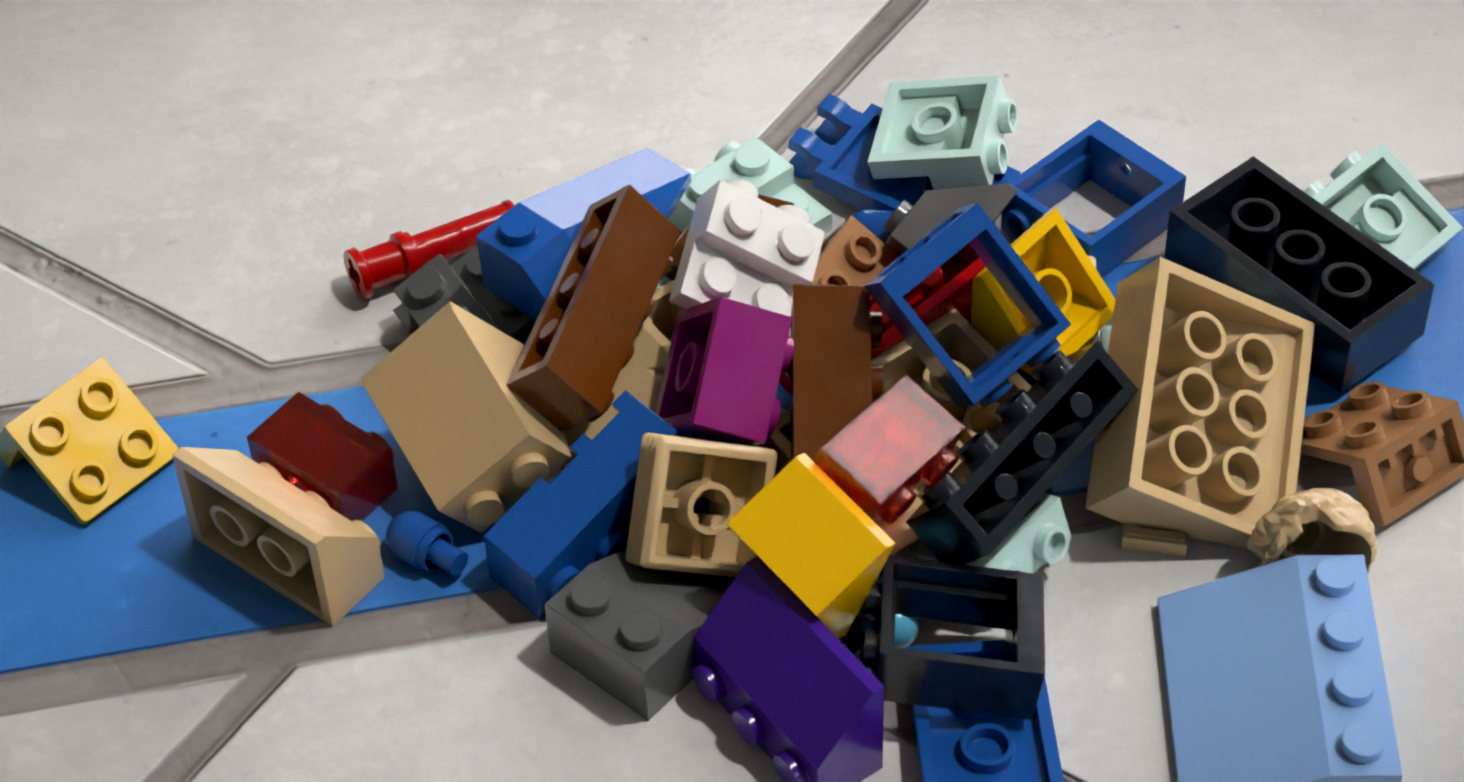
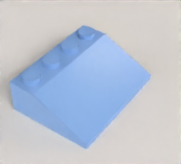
[1157,554,1403,782]

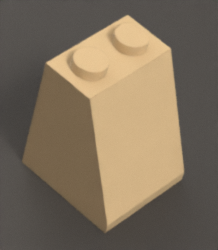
[361,301,572,533]

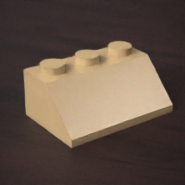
[172,447,385,627]

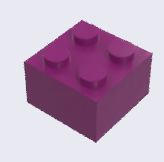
[655,297,794,446]

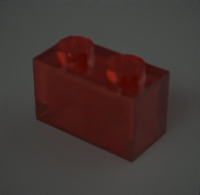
[814,374,966,525]
[247,392,398,521]

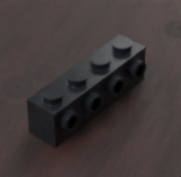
[905,341,1138,565]

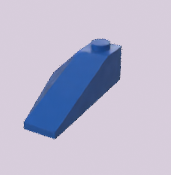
[476,147,691,321]

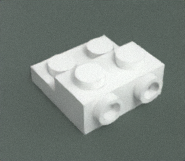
[669,179,825,335]

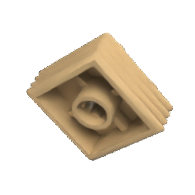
[626,432,777,577]

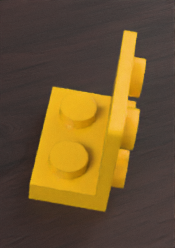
[0,357,179,525]

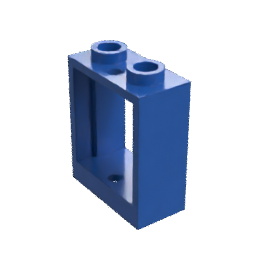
[1001,120,1187,277]
[864,202,1071,408]

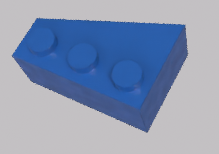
[484,390,678,620]

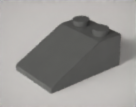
[545,549,736,721]

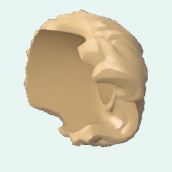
[1246,488,1378,574]

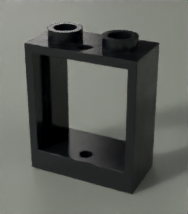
[860,555,1045,720]

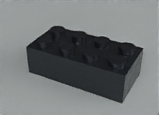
[1164,156,1435,393]

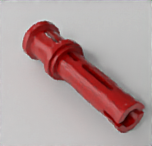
[343,199,515,300]

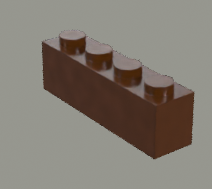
[507,184,681,432]
[790,284,886,519]

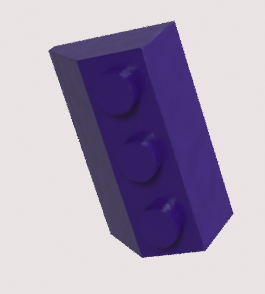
[692,556,884,782]

